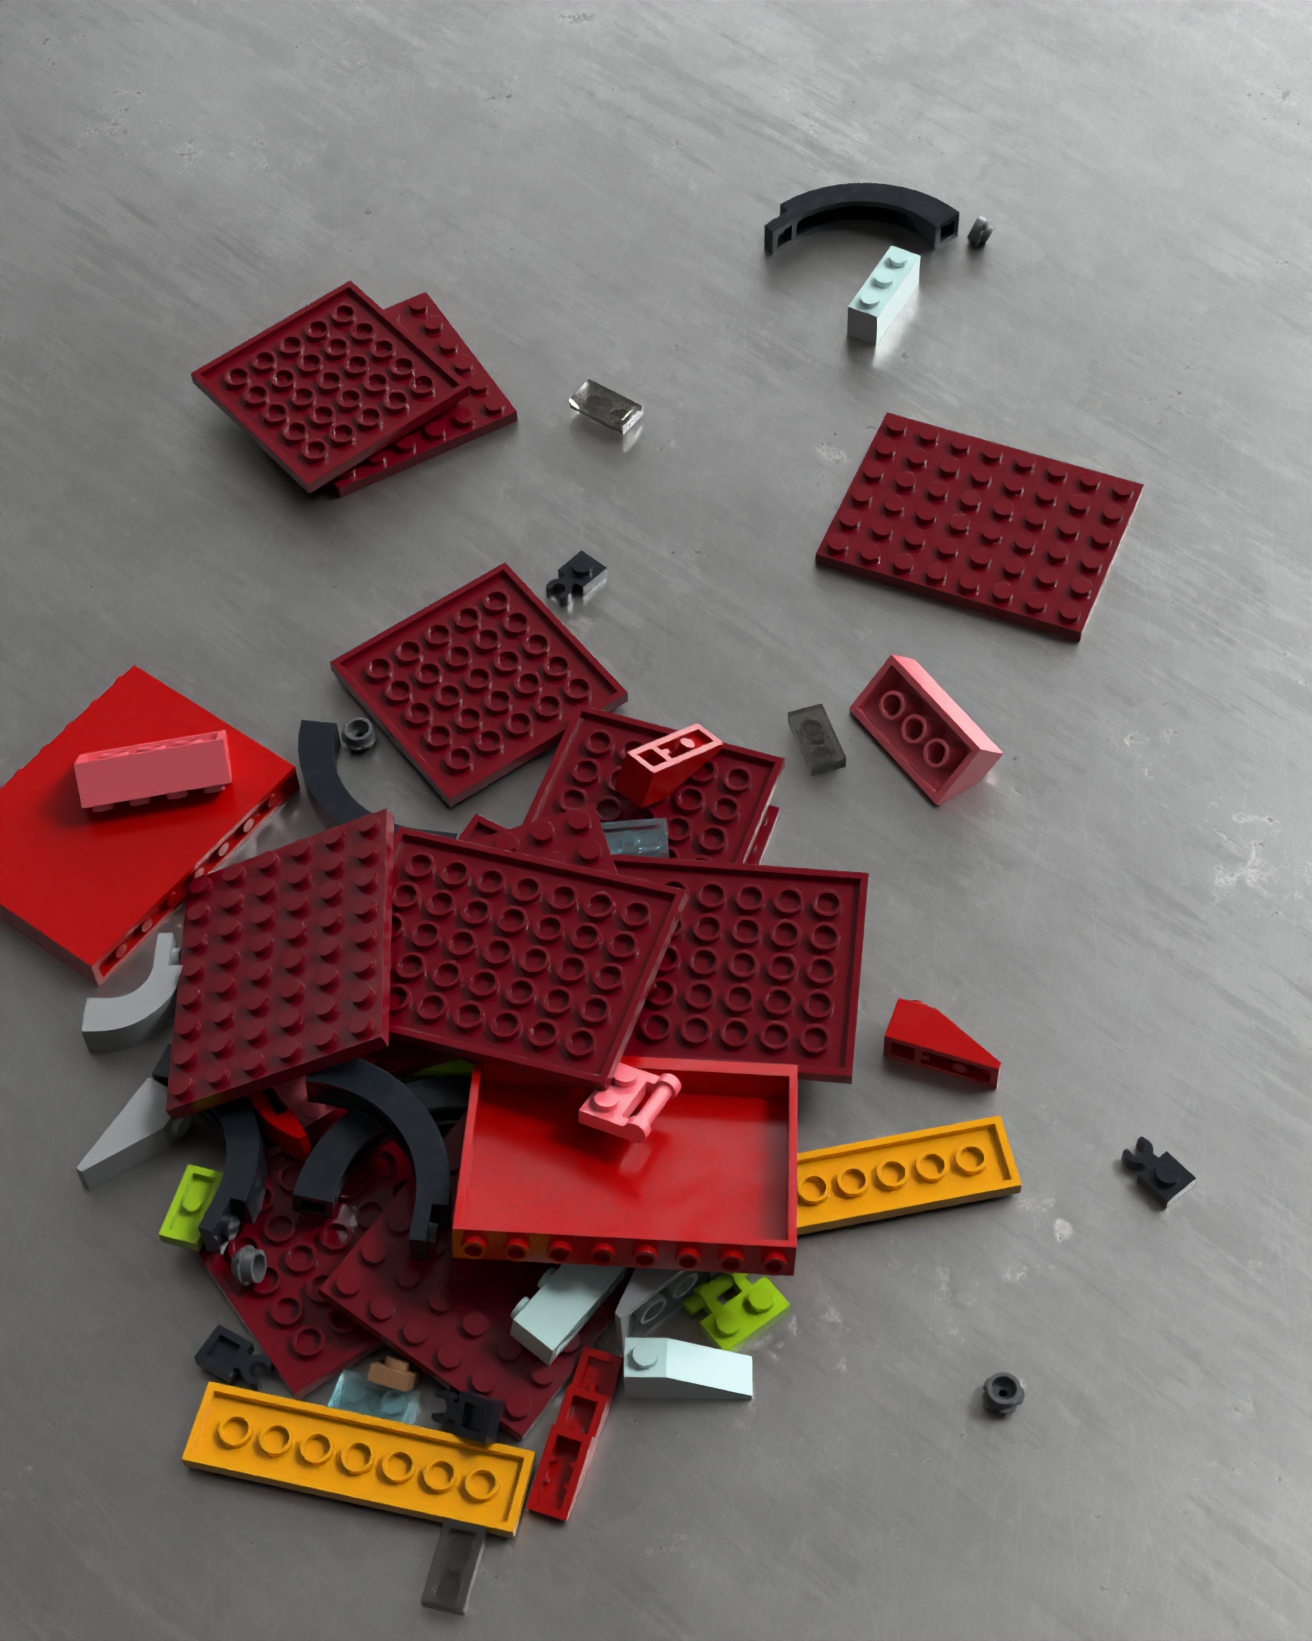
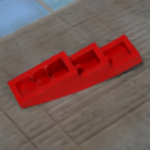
[525,1346,624,1521]

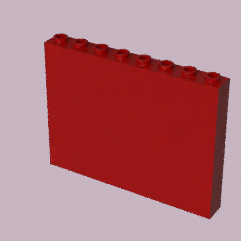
[0,665,300,987]
[452,1056,798,1276]

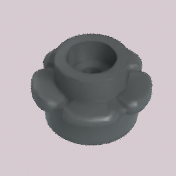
[967,215,995,246]
[341,717,377,751]
[231,1245,267,1286]
[982,1372,1024,1414]

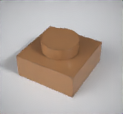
[366,1355,422,1392]

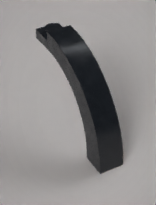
[764,183,960,256]
[298,720,458,839]
[152,1044,268,1255]
[305,1057,452,1261]
[292,1077,472,1219]

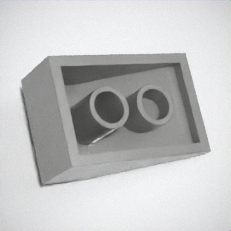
[615,1268,717,1355]

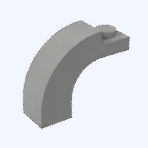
[81,933,183,1051]

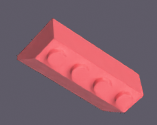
[849,654,1003,805]
[73,730,232,812]

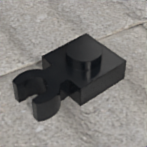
[546,550,607,607]
[1121,1137,1196,1209]
[194,1324,274,1391]
[431,1390,503,1444]

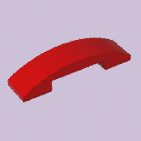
[247,1090,312,1162]

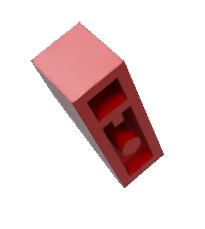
[614,723,724,809]
[883,998,1001,1089]

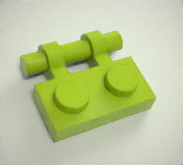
[682,1272,791,1353]

